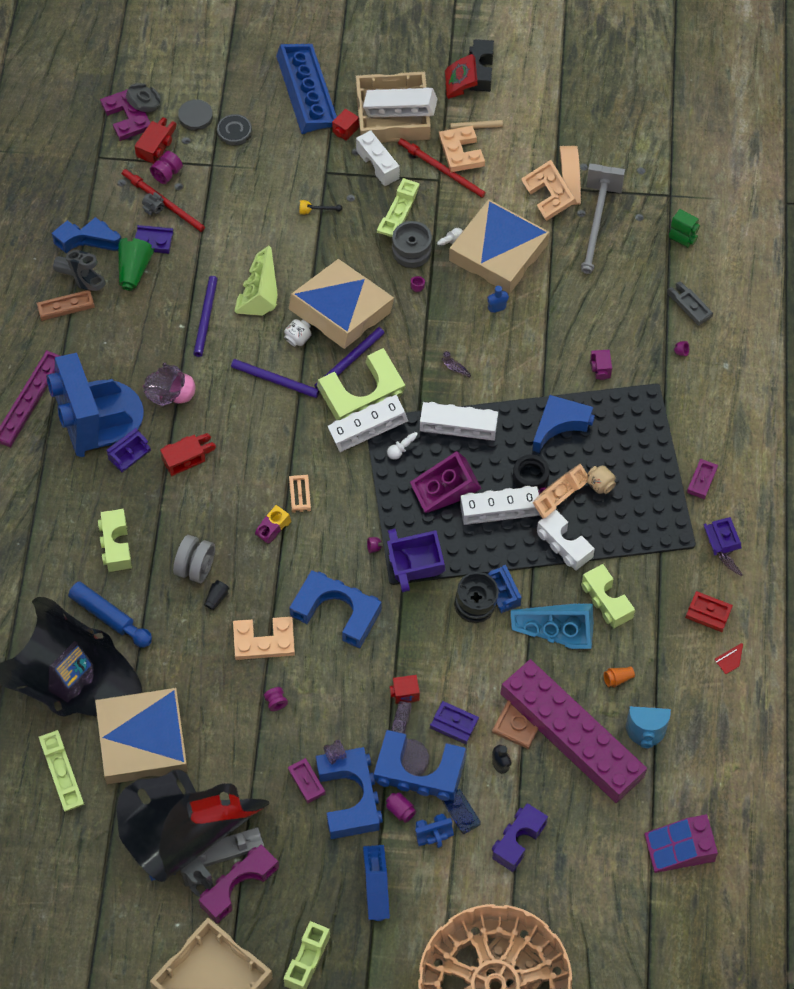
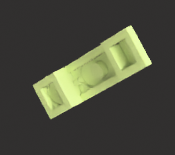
[377,178,420,237]
[39,730,84,812]

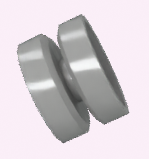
[173,535,216,584]

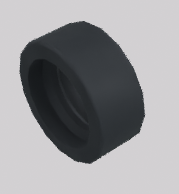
[513,455,549,491]

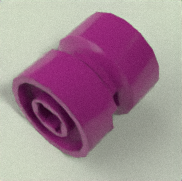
[149,151,183,184]

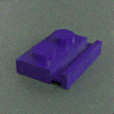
[135,225,174,254]
[703,517,742,555]
[430,701,479,744]

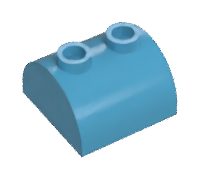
[626,706,671,749]

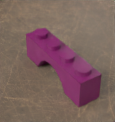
[199,844,279,924]

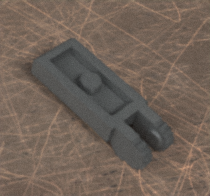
[667,282,713,326]

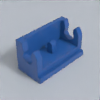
[488,565,522,613]

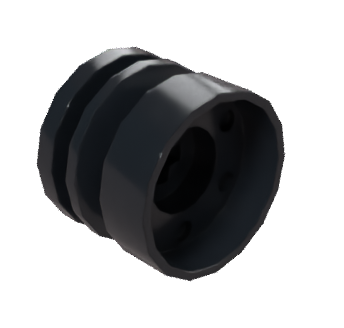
[454,572,499,623]

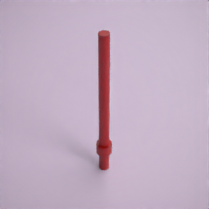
[398,138,486,198]
[122,169,205,232]

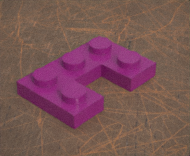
[100,89,150,141]

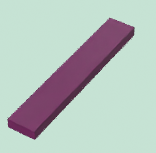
[0,350,60,448]

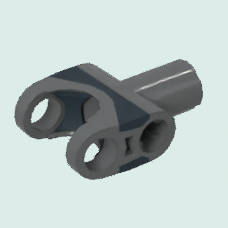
[53,250,106,291]

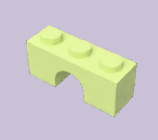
[98,509,132,572]
[581,564,635,629]
[284,921,330,989]

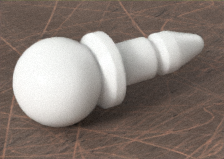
[437,228,463,245]
[387,432,417,460]

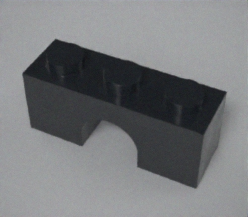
[469,39,494,92]

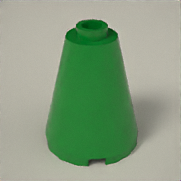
[118,238,155,291]

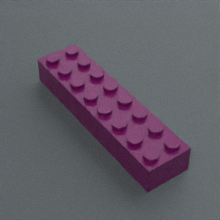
[500,659,647,804]

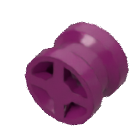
[264,687,288,711]

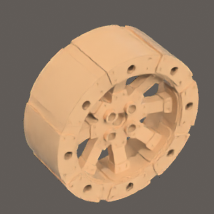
[418,904,572,989]

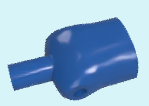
[487,286,509,312]

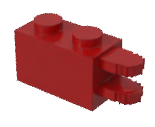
[134,117,177,164]
[160,433,216,476]

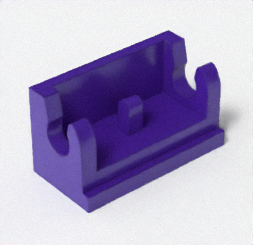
[107,428,151,472]

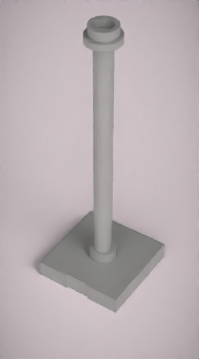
[581,163,625,274]

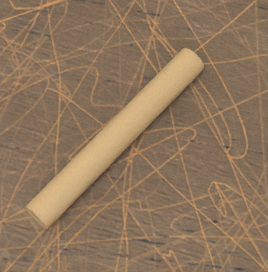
[450,120,503,129]

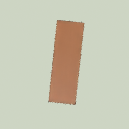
[37,290,95,321]

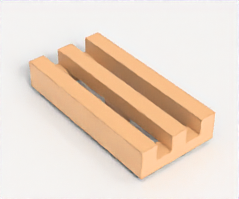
[289,475,311,513]

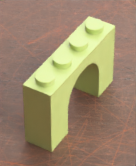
[317,348,405,420]

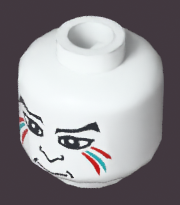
[284,319,311,347]

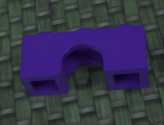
[492,803,548,872]

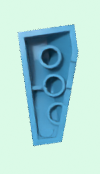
[511,604,594,649]

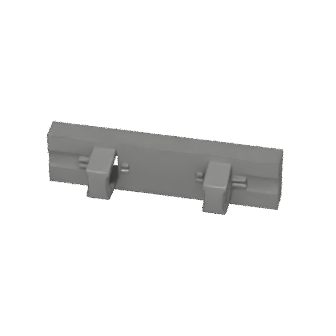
[197,827,264,867]

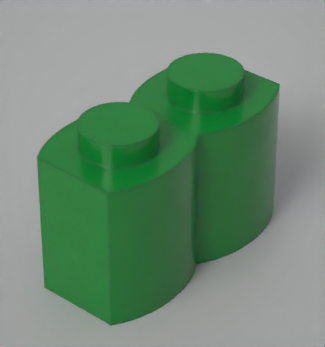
[669,209,700,248]

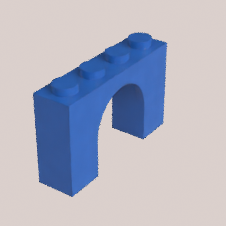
[289,570,382,648]
[374,730,466,801]
[316,747,383,839]

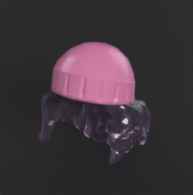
[143,363,196,406]

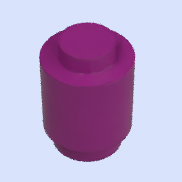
[386,792,416,823]

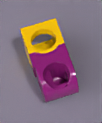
[255,505,292,544]

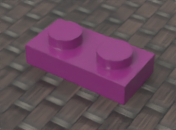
[687,459,718,499]
[288,758,325,804]

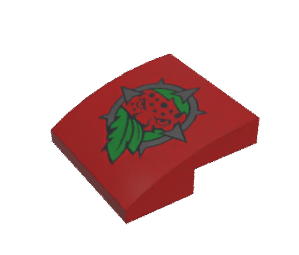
[445,54,478,99]

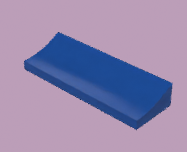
[276,44,337,134]

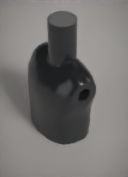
[492,745,512,774]

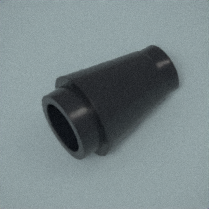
[204,580,229,611]

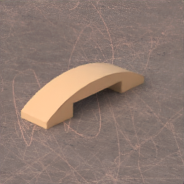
[559,146,581,205]
[533,464,589,519]

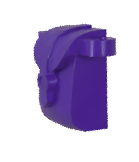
[387,529,445,592]

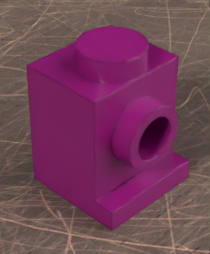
[590,349,612,380]

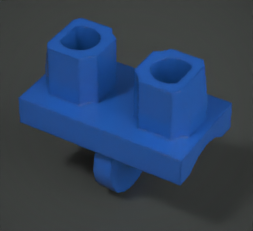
[415,814,454,848]

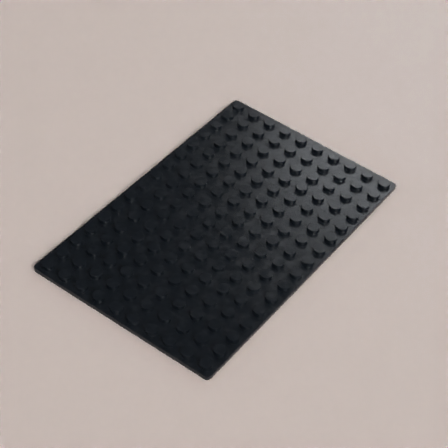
[368,383,696,585]

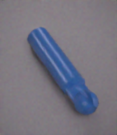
[68,581,152,648]

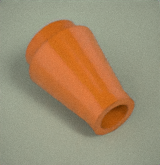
[603,666,635,688]

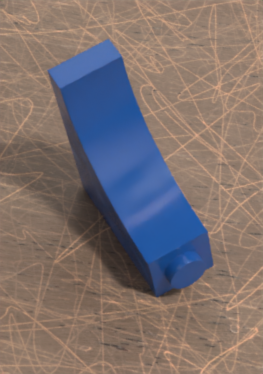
[532,395,595,453]
[363,845,390,921]

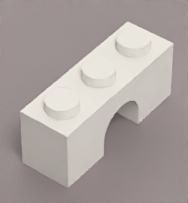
[356,130,400,186]
[537,509,595,571]

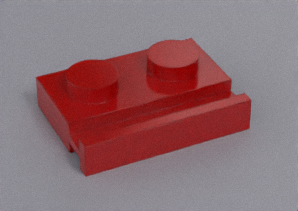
[685,591,733,632]

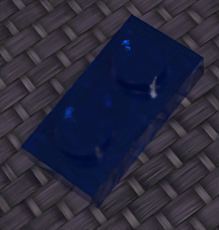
[442,789,481,834]

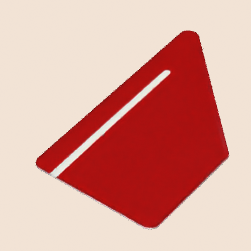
[715,643,743,674]

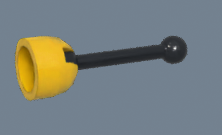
[299,200,342,215]

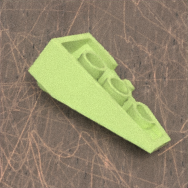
[234,246,278,316]

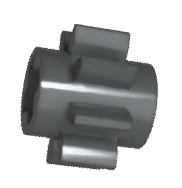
[142,192,164,215]

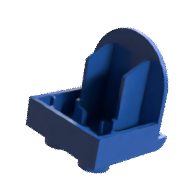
[46,353,144,457]

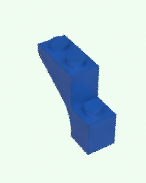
[52,217,121,253]

